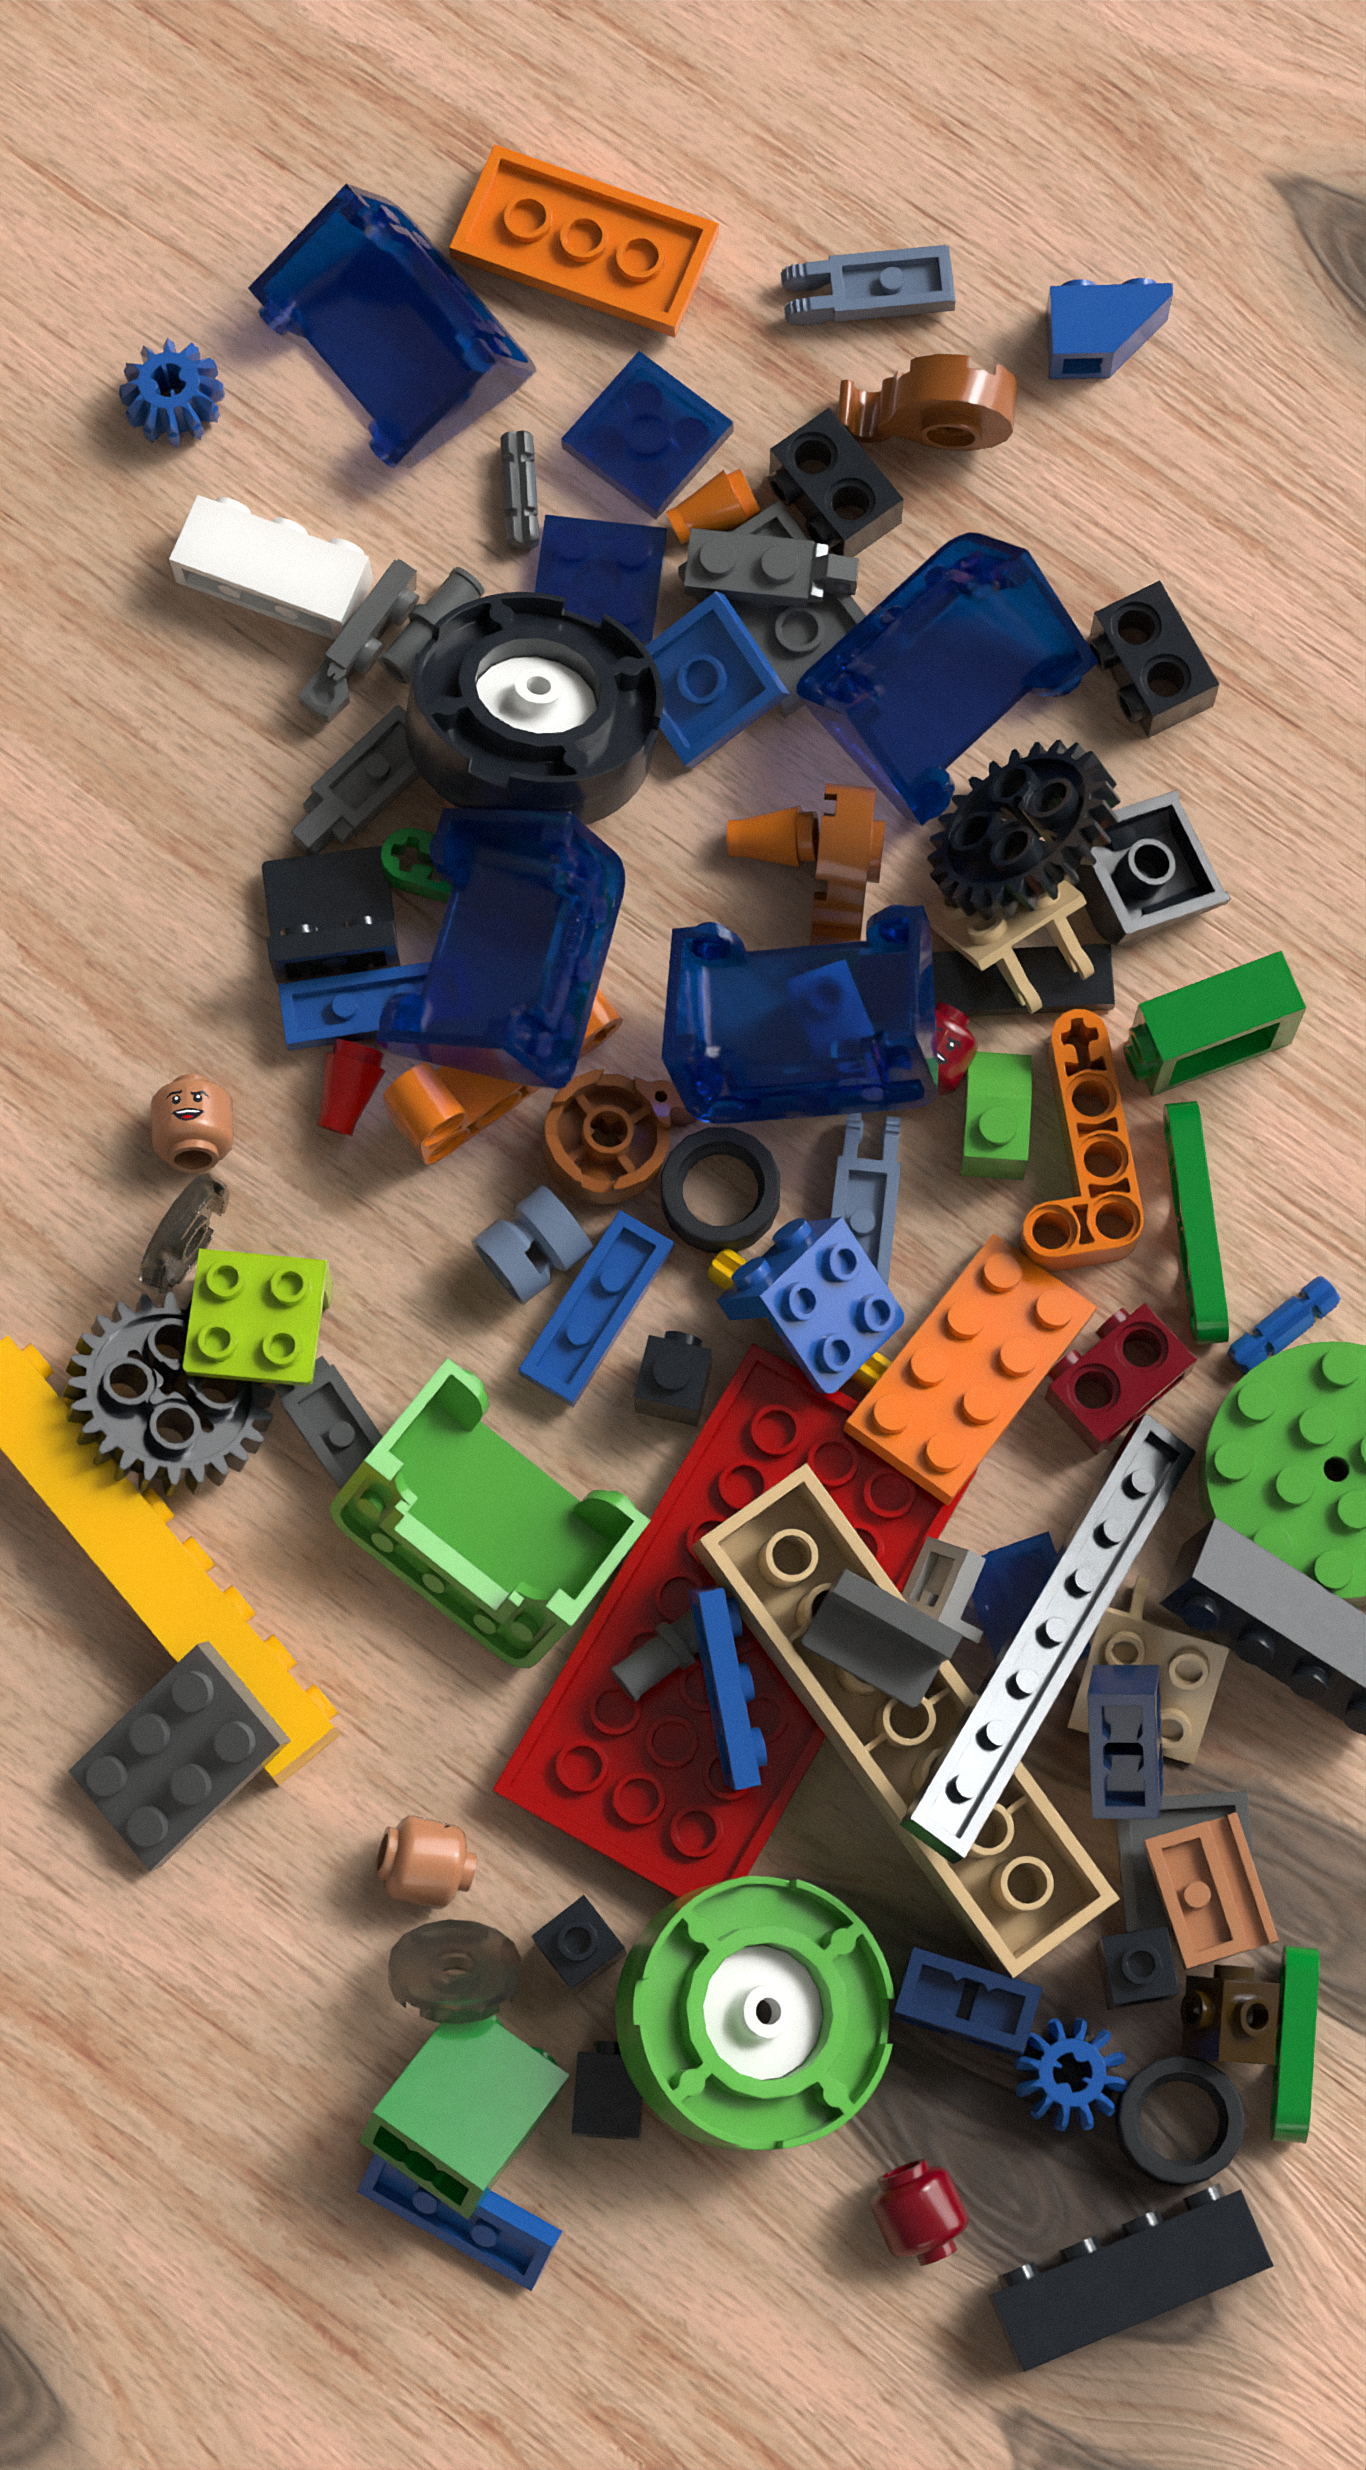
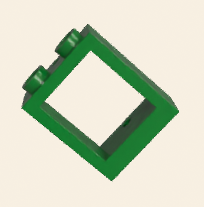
[1123,950,1306,1096]

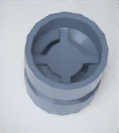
[471,1185,593,1305]

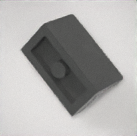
[801,1569,963,1708]

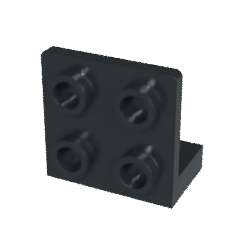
[262,846,401,984]

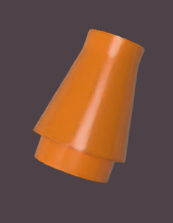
[666,468,761,545]
[726,805,820,868]

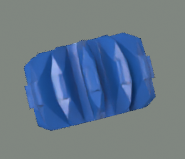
[119,338,225,448]
[1014,2017,1127,2132]

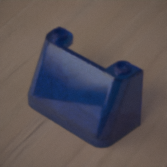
[248,183,537,468]
[796,532,1099,826]
[376,807,626,1089]
[661,905,939,1124]

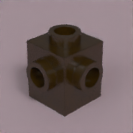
[1180,1964,1281,2065]

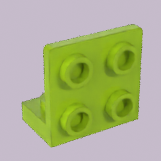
[183,1248,333,1386]

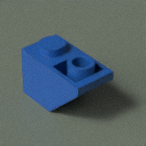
[1046,278,1173,380]

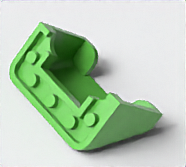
[329,1358,651,1669]

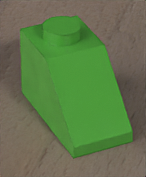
[960,1051,1032,1180]

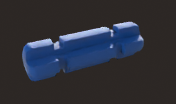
[1227,1276,1341,1375]

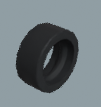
[661,1127,780,1253]
[1114,2055,1246,2187]

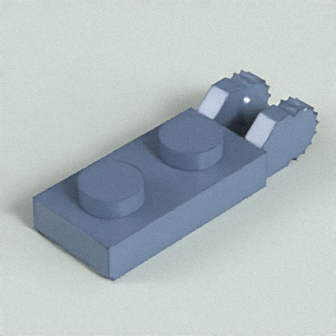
[780,245,956,326]
[831,1112,901,1287]

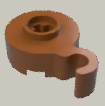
[837,354,1017,451]
[807,783,886,975]
[541,1054,716,1204]

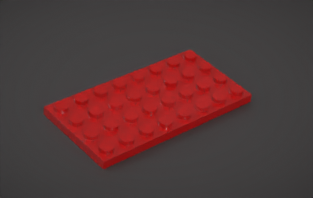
[492,1343,978,1899]

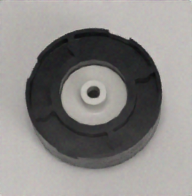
[405,592,664,834]

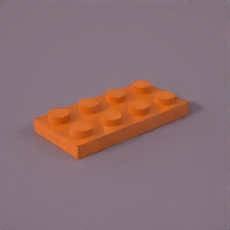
[449,144,719,338]
[843,1234,1097,1506]

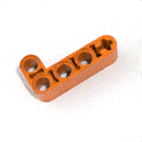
[383,970,623,1165]
[1019,1009,1144,1272]

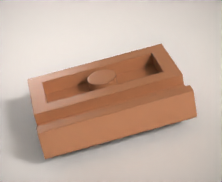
[1143,1812,1279,1971]

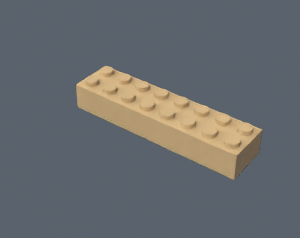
[691,1463,1120,1978]

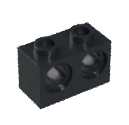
[767,408,904,557]
[1087,580,1220,738]

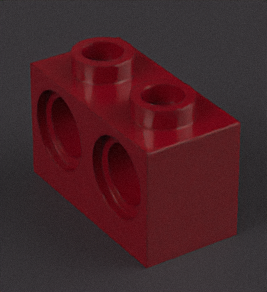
[1045,1302,1197,1455]

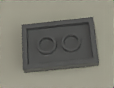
[678,501,886,718]
[68,1641,291,1871]

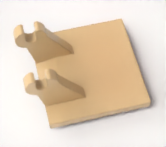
[921,880,1094,1014]
[1068,1575,1230,1765]

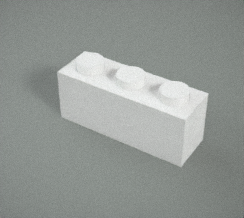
[169,495,374,640]

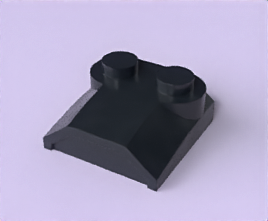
[1074,790,1231,947]

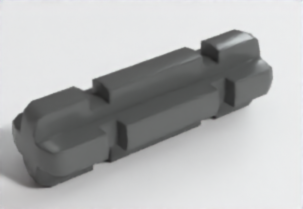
[500,430,540,550]

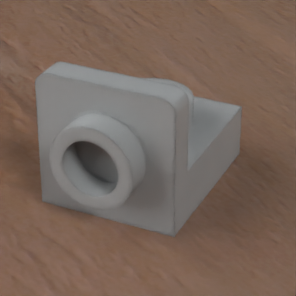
[902,1536,986,1644]

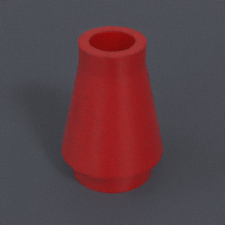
[316,1039,386,1137]

